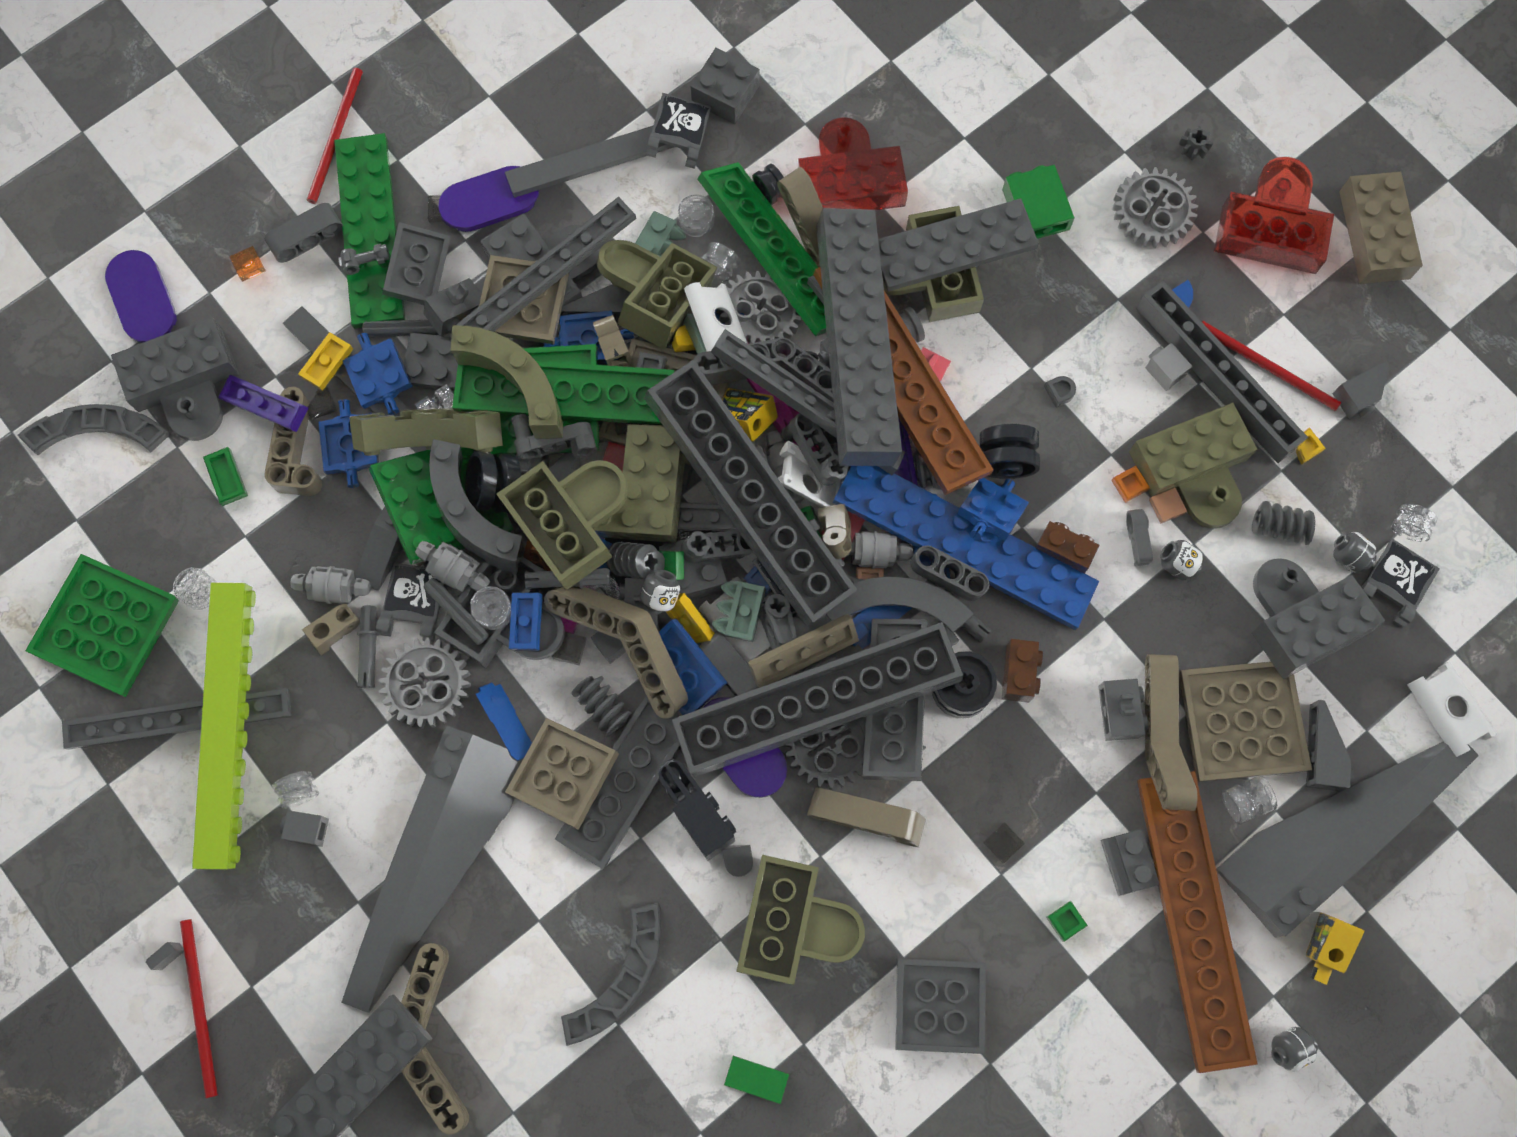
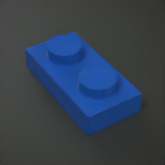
[509,593,542,650]

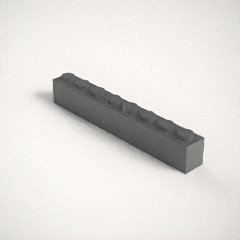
[1136,281,1308,463]

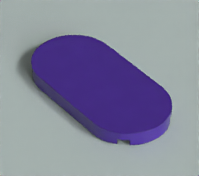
[439,166,539,232]
[105,250,177,343]
[703,697,787,798]

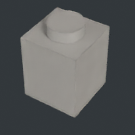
[1145,343,1192,391]

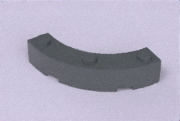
[429,439,524,574]

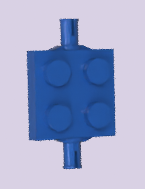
[544,310,634,365]
[343,333,413,415]
[318,399,379,488]
[957,478,1029,541]

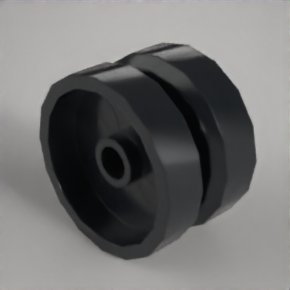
[980,424,1040,479]
[465,451,521,513]
[932,651,997,718]

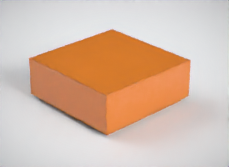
[1111,466,1150,503]

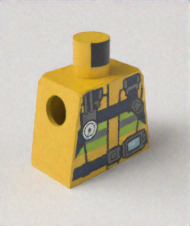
[722,388,778,442]
[1306,912,1365,985]

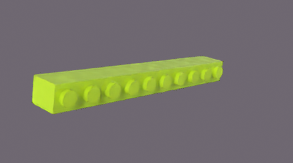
[192,582,256,869]

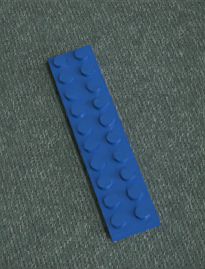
[832,466,1099,630]

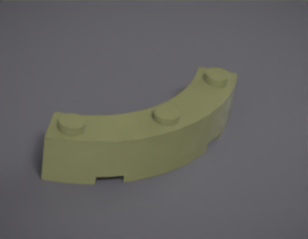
[451,325,563,439]
[349,408,503,456]

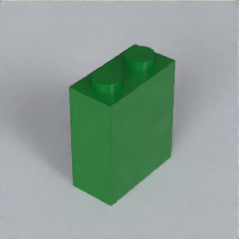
[1002,164,1075,239]

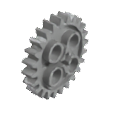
[1112,167,1198,248]
[717,271,802,344]
[378,637,471,729]

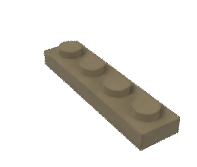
[748,614,859,688]

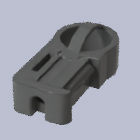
[1126,509,1153,566]

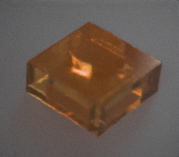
[229,246,266,282]

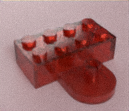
[798,117,908,210]
[1214,157,1334,274]

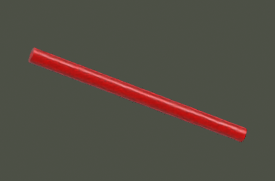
[306,67,363,204]
[1202,321,1341,411]
[180,919,218,1098]

